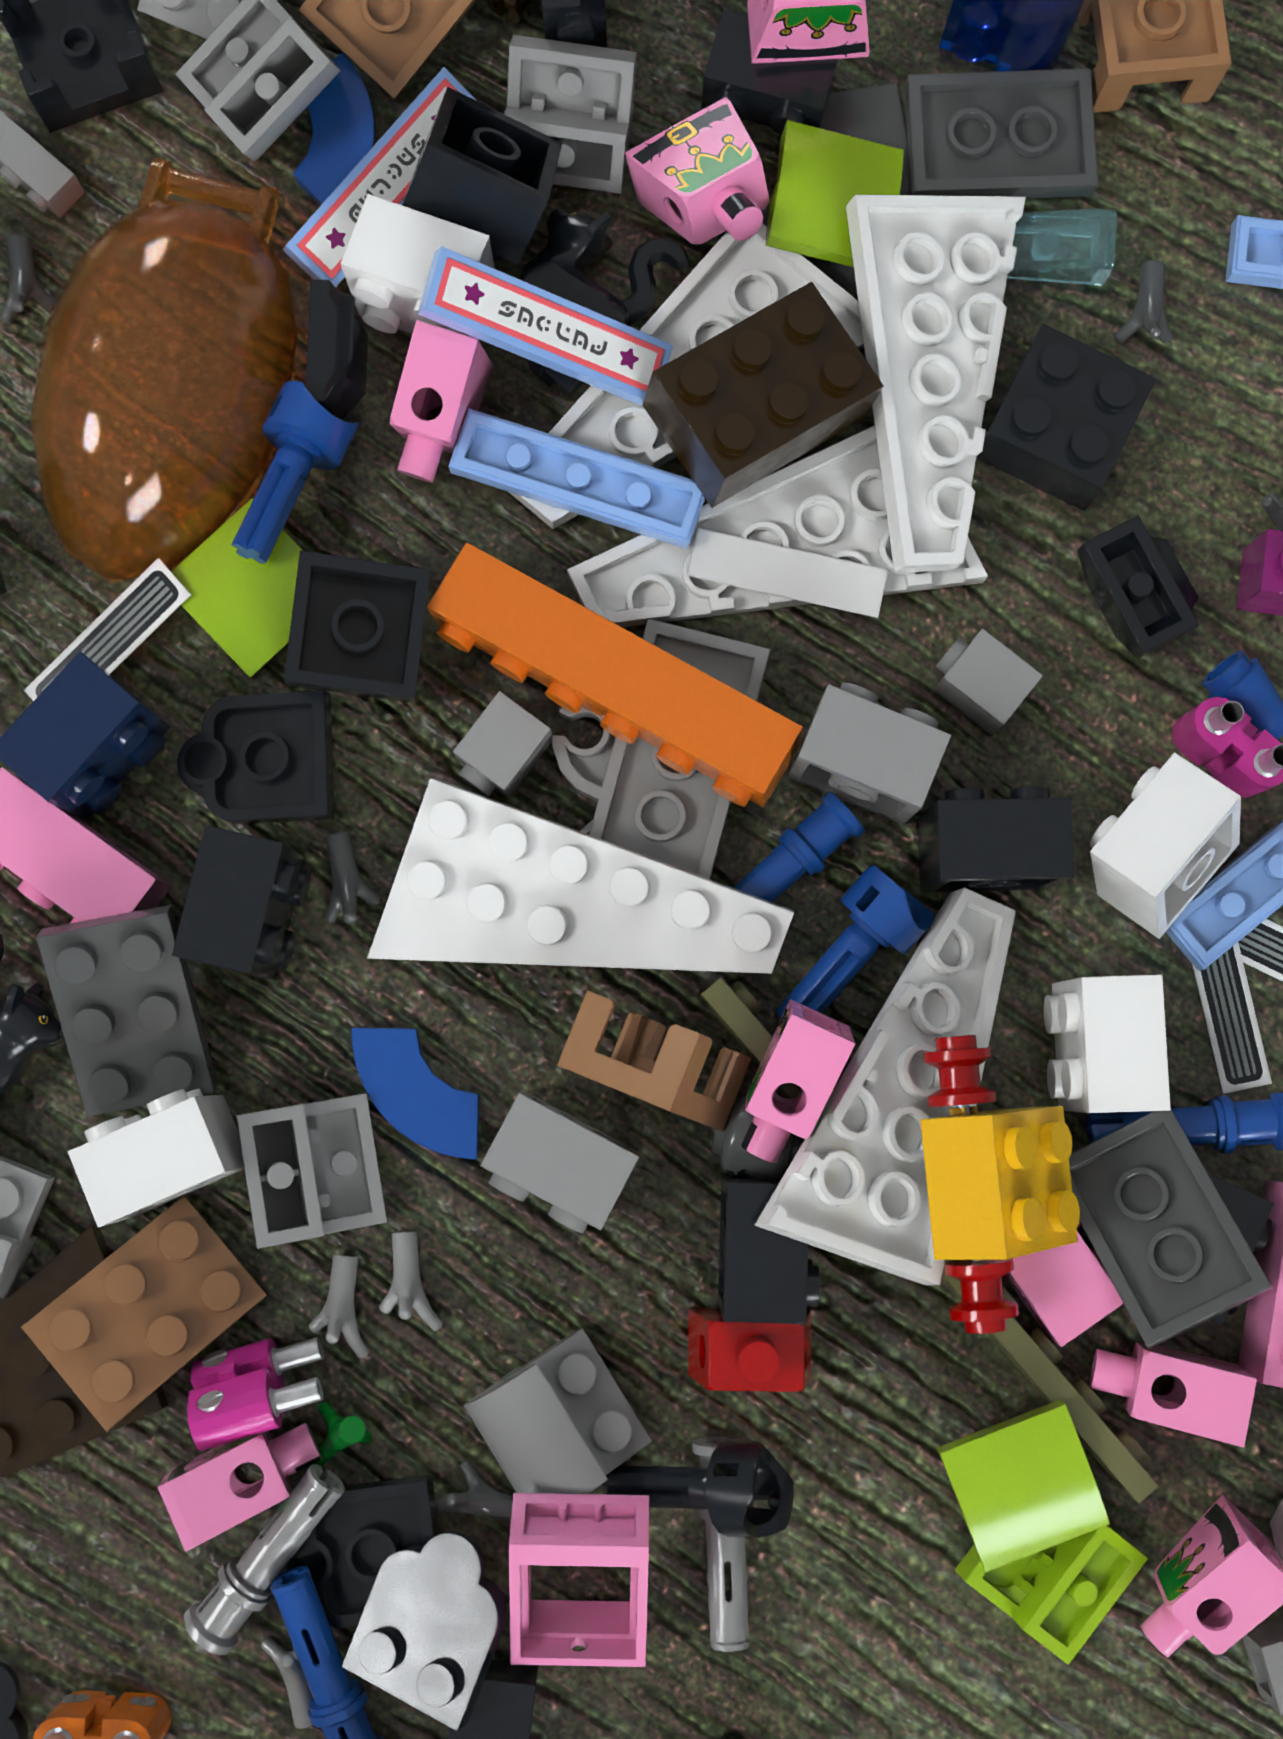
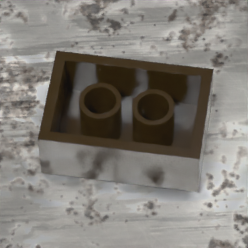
[642,282,884,508]

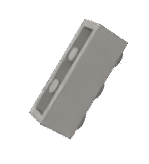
[0,110,85,219]

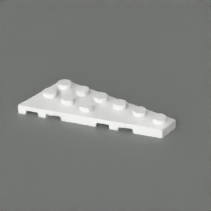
[846,195,1026,573]
[509,223,864,529]
[567,426,988,627]
[367,778,794,974]
[755,888,1016,1285]

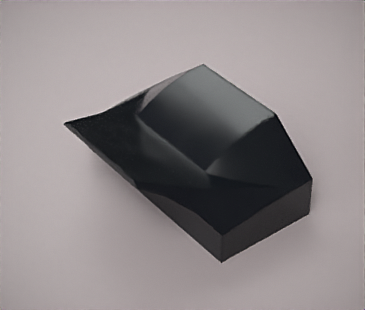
[306,279,368,420]
[1077,515,1199,659]

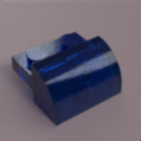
[939,0,1085,72]

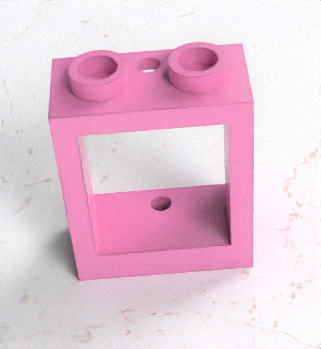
[509,1493,649,1667]

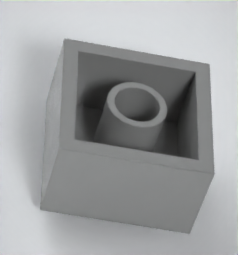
[787,683,951,825]
[480,1092,639,1234]

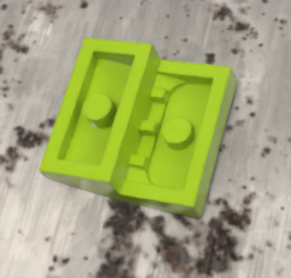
[765,120,904,267]
[171,498,303,678]
[937,1399,1110,1572]
[955,1525,1148,1665]

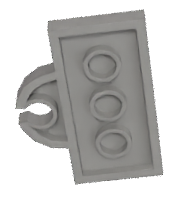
[552,619,770,879]

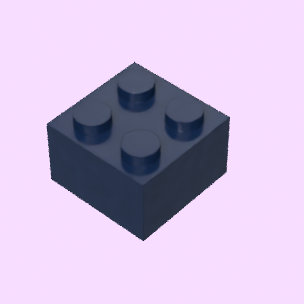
[0,651,171,820]

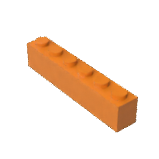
[427,542,803,808]

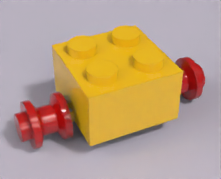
[920,1035,1080,1334]

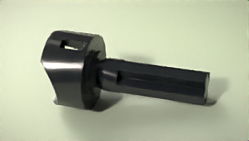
[602,1441,794,1538]

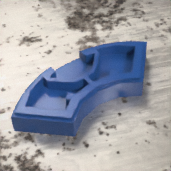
[293,52,376,207]
[351,1028,480,1159]

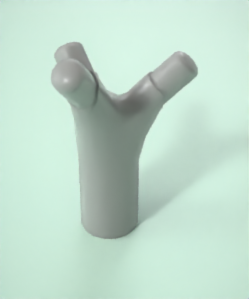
[379,1232,443,1331]
[309,1255,369,1359]
[261,1637,313,1729]

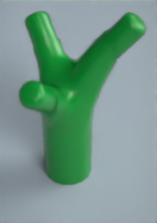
[314,1402,372,1467]

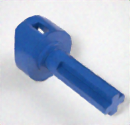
[231,380,359,564]
[775,865,934,1019]

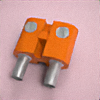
[33,1690,172,1739]

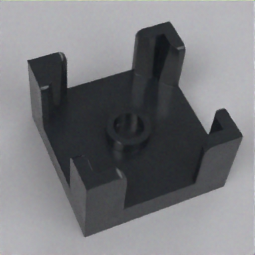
[0,0,164,133]

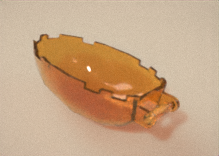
[30,158,298,583]

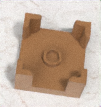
[1075,0,1232,113]
[557,990,751,1131]

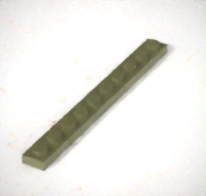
[699,977,1159,1504]

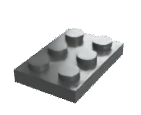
[905,68,1098,198]
[36,904,218,1117]
[1069,1109,1273,1348]

